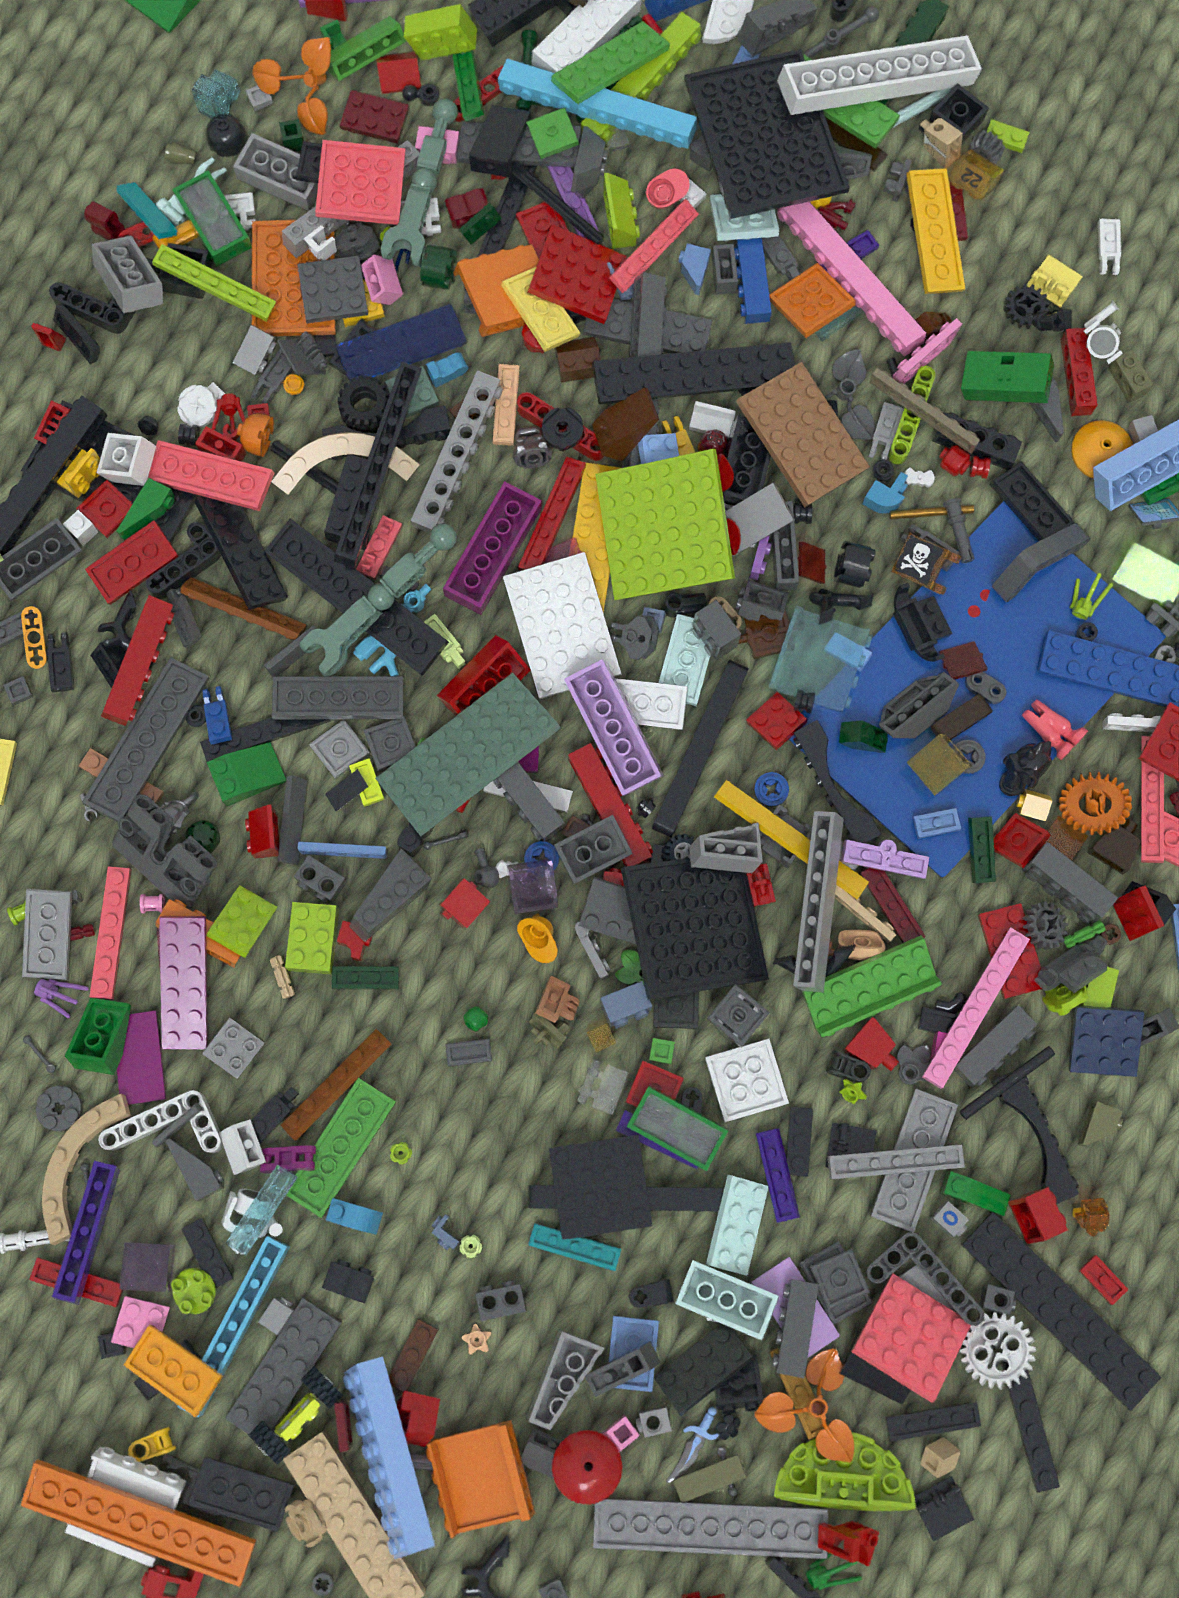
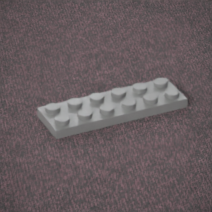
[870,1089,958,1233]

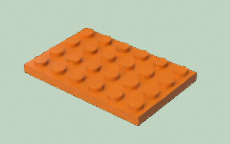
[252,220,336,336]

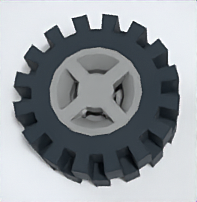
[661,834,695,861]

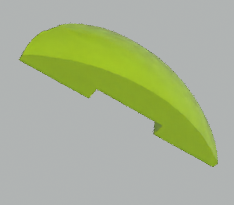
[774,1432,915,1511]

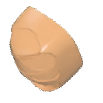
[838,930,886,961]

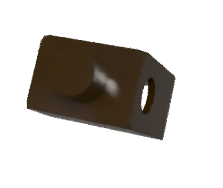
[1087,819,1141,875]

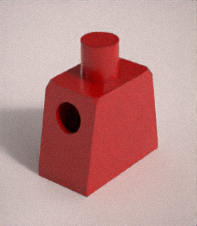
[843,1017,899,1071]

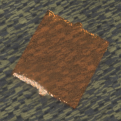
[1045,816,1088,861]

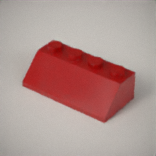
[437,635,531,716]

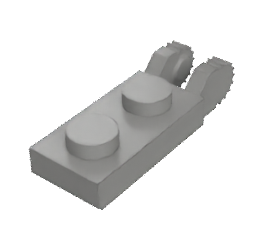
[869,402,904,460]
[574,922,611,980]

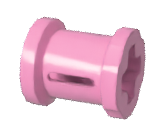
[140,894,166,914]

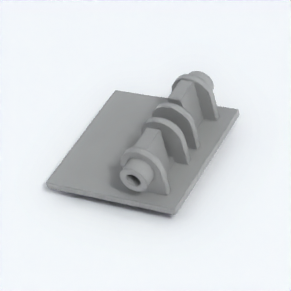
[202,1017,264,1079]

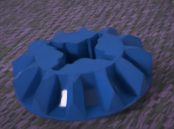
[754,772,789,807]
[524,841,559,876]

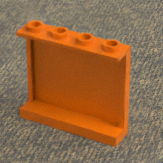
[453,244,539,337]
[426,1420,535,1538]

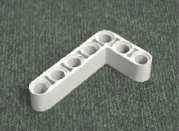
[99,1090,223,1153]

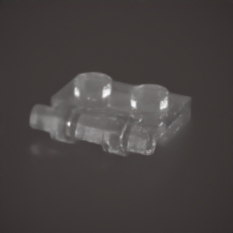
[577,1059,628,1115]

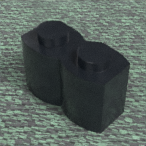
[397,822,434,857]
[322,1259,375,1304]

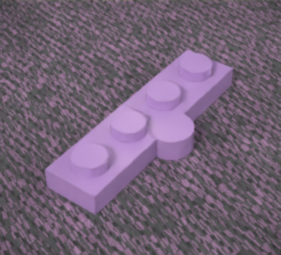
[841,840,929,879]

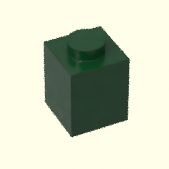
[279,119,304,152]

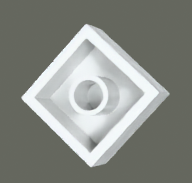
[97,433,156,486]

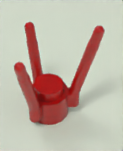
[211,393,245,441]

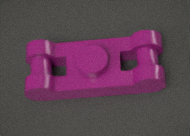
[260,1145,316,1173]

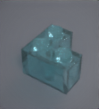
[192,69,240,118]

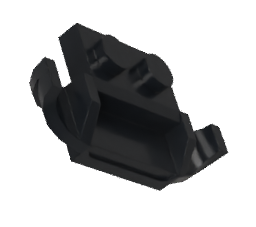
[893,583,952,662]

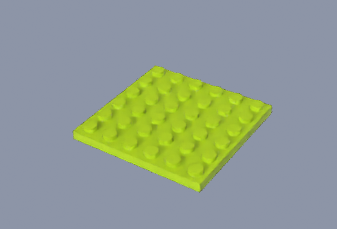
[595,449,735,600]

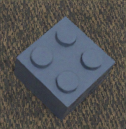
[600,981,652,1029]

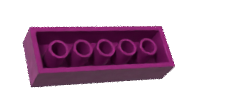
[443,481,542,615]

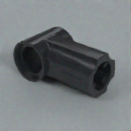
[663,593,707,618]

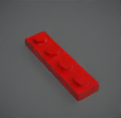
[29,1258,125,1307]

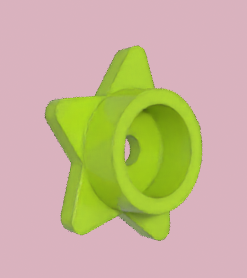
[839,1079,867,1104]

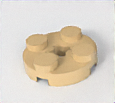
[285,1499,327,1547]

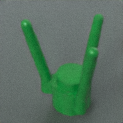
[806,1552,862,1590]

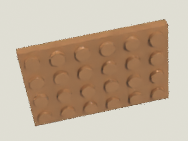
[736,362,870,507]

